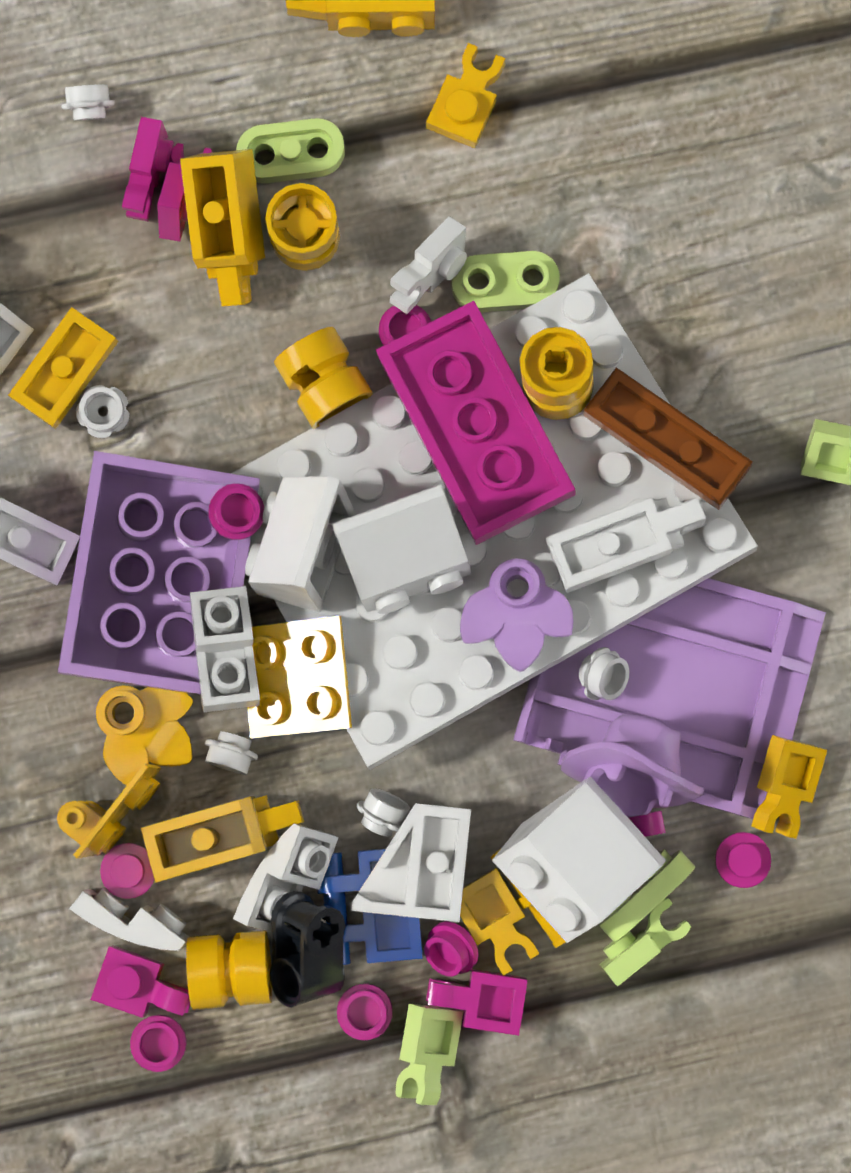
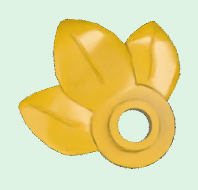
[96,685,194,785]

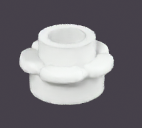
[61,84,115,121]
[76,385,130,438]
[579,647,630,700]
[205,731,258,775]
[357,789,410,837]

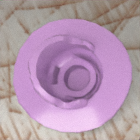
[561,714,704,817]

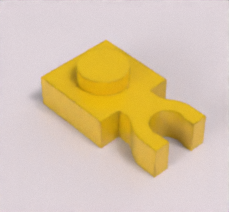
[426,43,505,149]
[751,735,827,839]
[460,868,540,976]

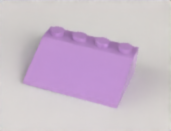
[58,451,260,695]

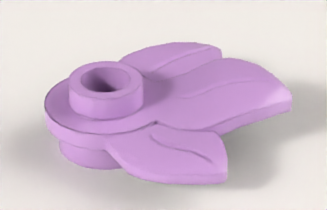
[460,559,573,672]

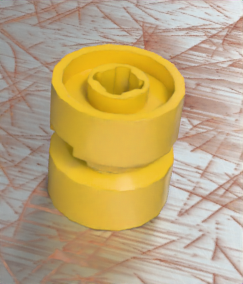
[265,183,340,271]
[273,327,373,429]
[520,327,594,420]
[186,930,273,1010]

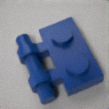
[317,849,423,965]

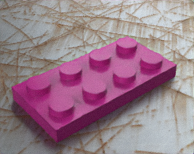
[376,301,576,545]

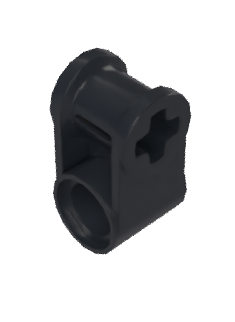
[270,891,345,1008]

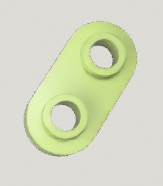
[236,118,345,183]
[452,251,560,312]
[599,849,696,942]

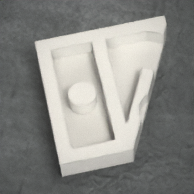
[351,803,471,922]

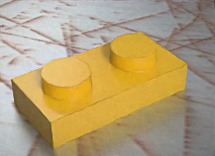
[8,307,119,429]

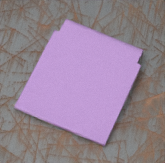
[513,578,826,819]

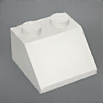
[245,476,354,613]
[332,484,472,614]
[492,776,666,943]

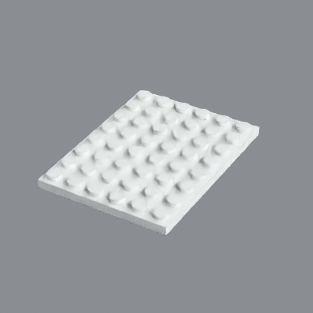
[231,273,758,770]

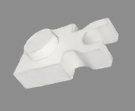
[390,216,467,314]

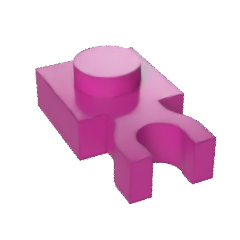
[122,116,174,222]

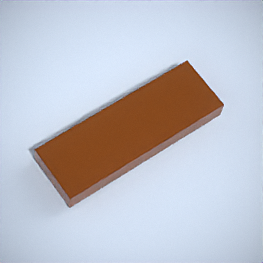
[583,367,753,510]

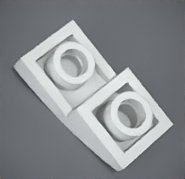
[190,586,260,713]
[233,823,339,932]
[69,888,189,951]

